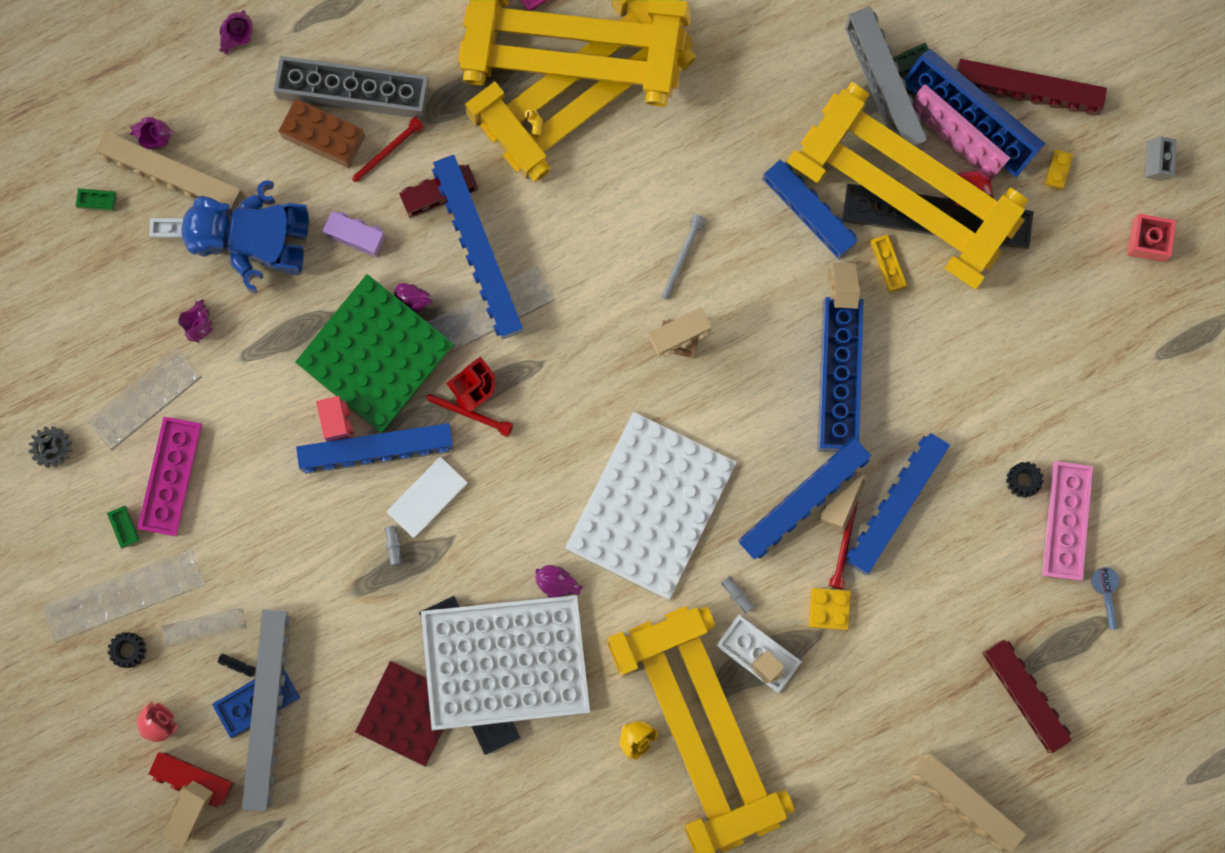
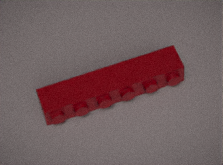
[982,639,1072,753]

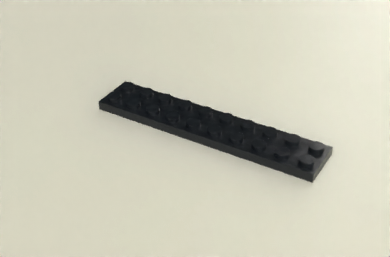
[842,184,1034,249]

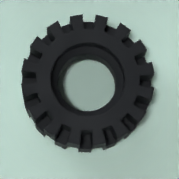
[1006,462,1044,498]
[107,632,147,668]

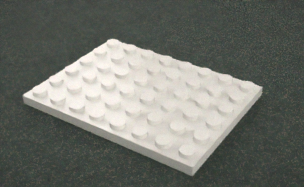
[565,412,737,600]
[421,595,590,731]

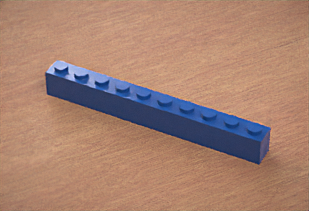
[431,154,524,340]

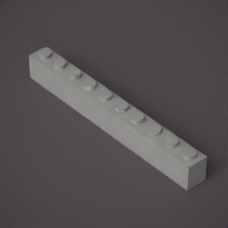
[242,609,291,812]

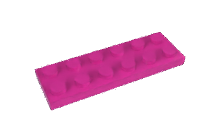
[137,416,203,537]

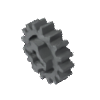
[28,426,72,468]

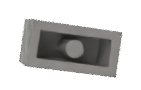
[1145,136,1177,180]

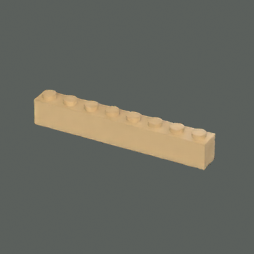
[95,131,244,213]

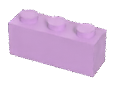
[322,211,386,258]

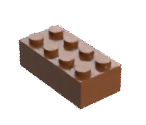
[279,98,365,168]

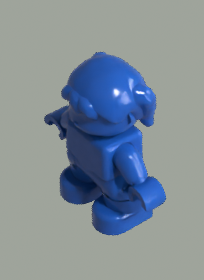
[181,180,309,294]

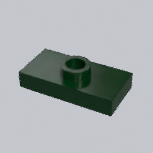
[892,43,929,75]

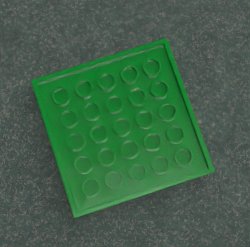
[295,274,455,433]

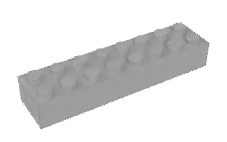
[845,6,928,151]
[274,56,430,119]

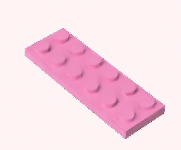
[913,84,1010,181]
[1042,461,1093,581]

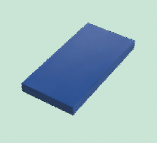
[212,667,300,739]

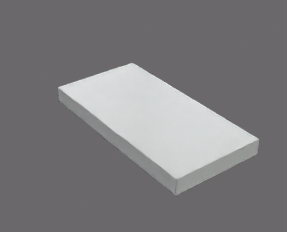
[386,457,468,539]
[716,615,802,693]

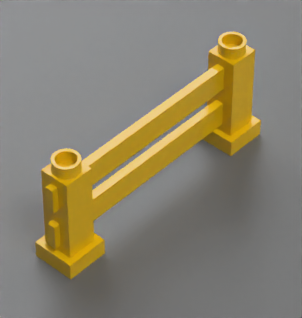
[458,0,692,107]
[465,0,697,183]
[786,82,1029,290]
[606,606,795,853]

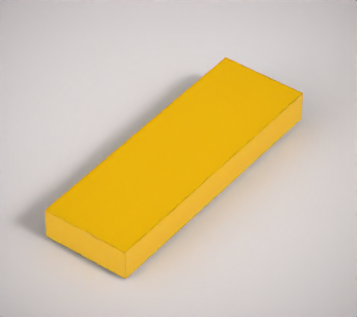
[870,234,908,293]

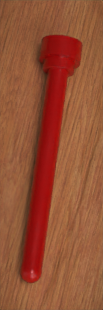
[352,117,425,182]
[426,394,514,438]
[828,501,858,589]

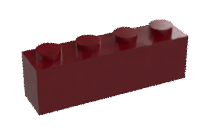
[399,165,478,219]

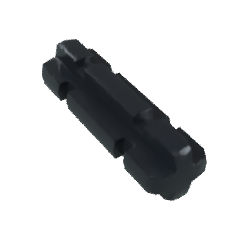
[217,654,256,677]

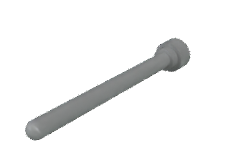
[662,214,707,299]

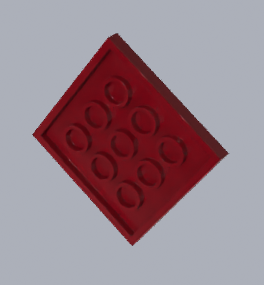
[355,661,444,767]

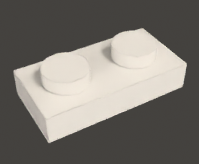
[149,218,183,239]

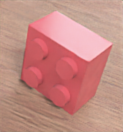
[1127,213,1176,262]
[316,396,354,442]

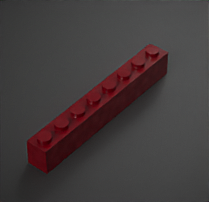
[956,59,1107,116]

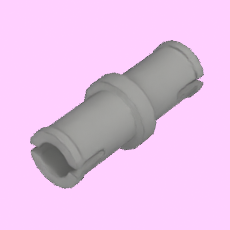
[384,526,403,566]
[721,576,755,614]

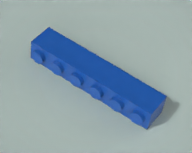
[763,159,858,259]

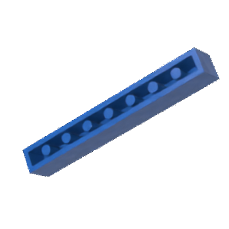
[296,423,454,474]
[846,433,950,575]
[738,437,871,560]

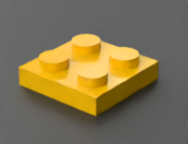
[808,588,851,630]

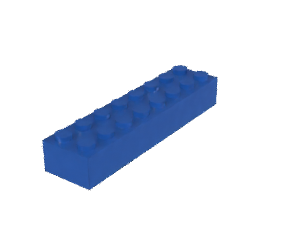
[904,49,1046,177]
[817,297,864,452]

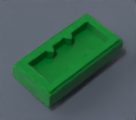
[75,188,117,211]
[107,505,140,549]

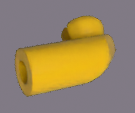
[525,109,543,137]

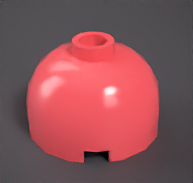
[137,702,178,742]

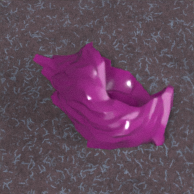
[219,10,253,55]
[130,117,174,150]
[393,283,432,313]
[178,299,213,343]
[535,565,583,598]

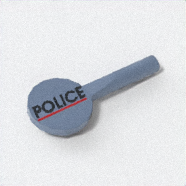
[1091,567,1119,630]

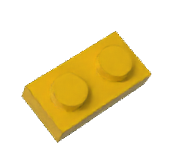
[1044,149,1073,191]

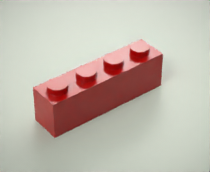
[148,752,234,807]

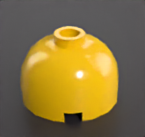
[619,720,658,760]

